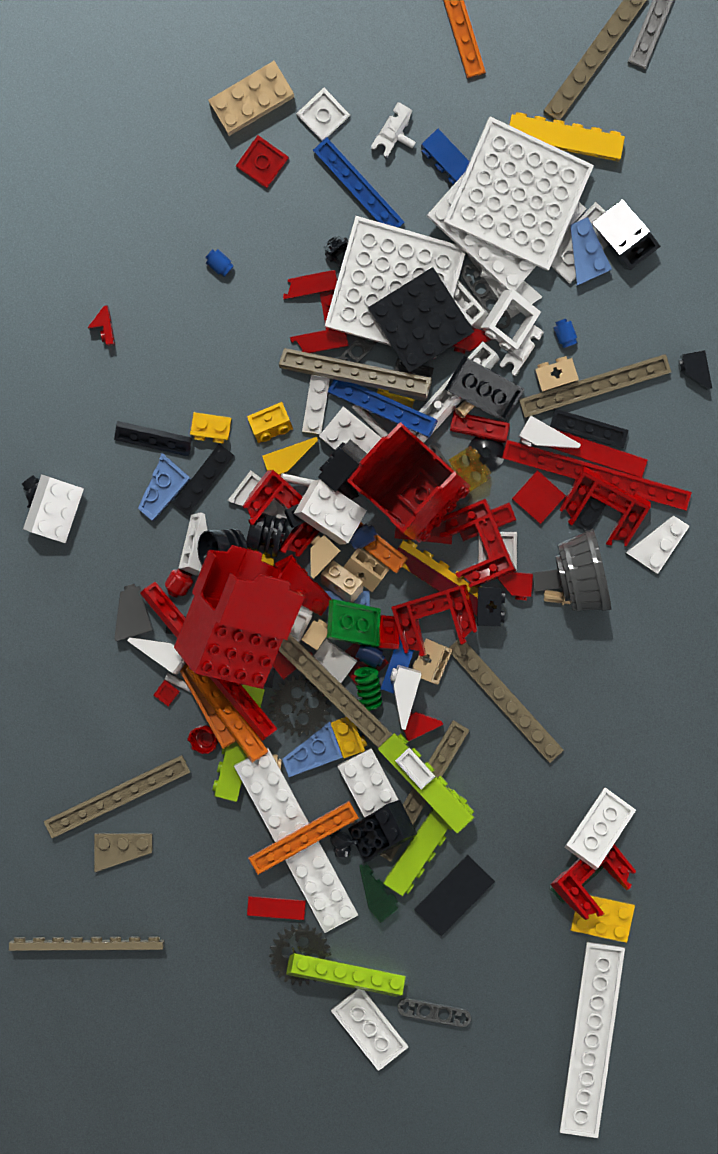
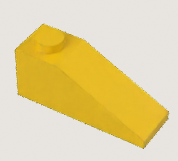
[262,437,318,476]

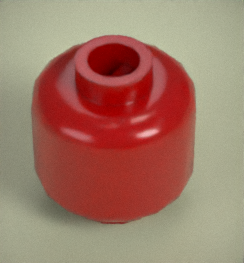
[165,569,193,598]

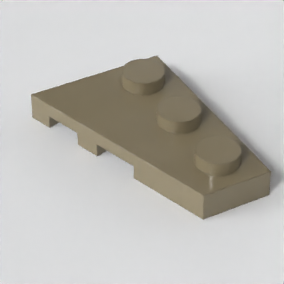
[94,833,152,872]

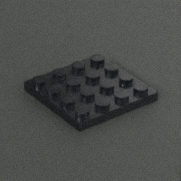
[367,267,474,373]

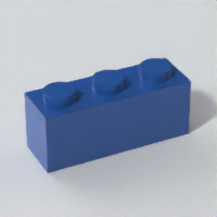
[421,128,470,185]

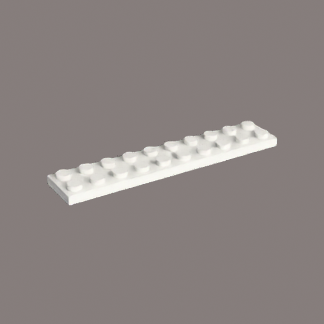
[234,747,358,933]
[559,942,625,1138]

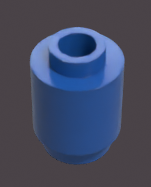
[205,249,234,277]
[553,318,577,348]

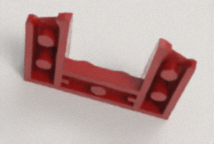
[283,270,348,353]
[560,466,651,546]
[242,470,319,557]
[440,499,516,588]
[391,584,477,656]
[550,844,636,920]

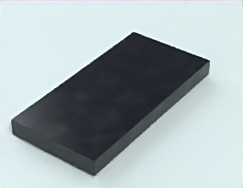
[445,356,525,422]
[414,854,495,936]

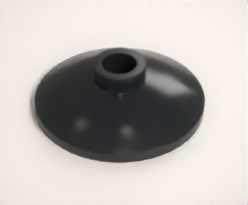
[467,437,504,472]

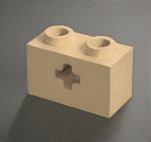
[534,356,579,392]
[343,548,390,592]
[321,560,363,603]
[301,619,328,650]
[412,639,453,685]

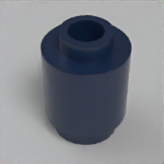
[350,523,378,550]
[355,645,385,668]

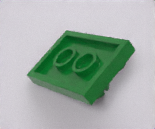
[327,599,381,647]

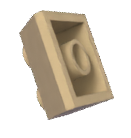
[310,535,341,579]

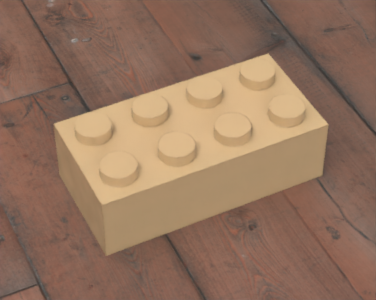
[208,61,294,136]

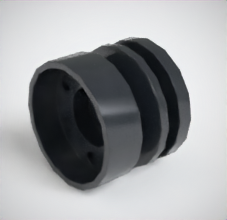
[246,513,286,557]
[197,528,247,566]

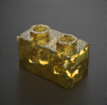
[448,446,491,492]

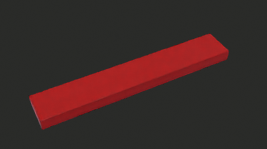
[549,428,648,478]

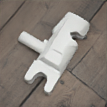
[371,102,416,158]
[499,324,544,377]

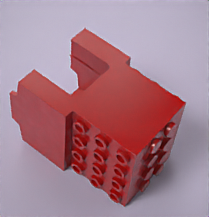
[347,422,471,543]
[174,545,305,689]

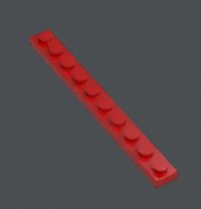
[502,440,692,511]
[140,582,277,741]

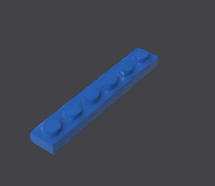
[313,137,405,228]
[328,379,438,438]

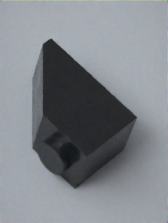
[678,350,712,390]

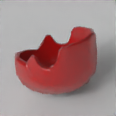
[187,725,218,754]

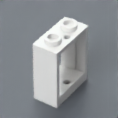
[480,289,541,351]

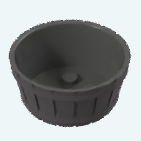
[555,529,612,612]

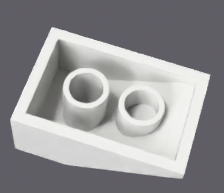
[390,665,421,730]

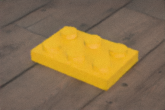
[570,895,635,943]

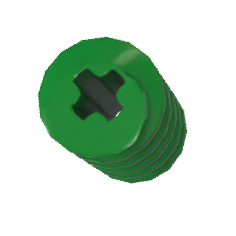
[354,667,382,711]

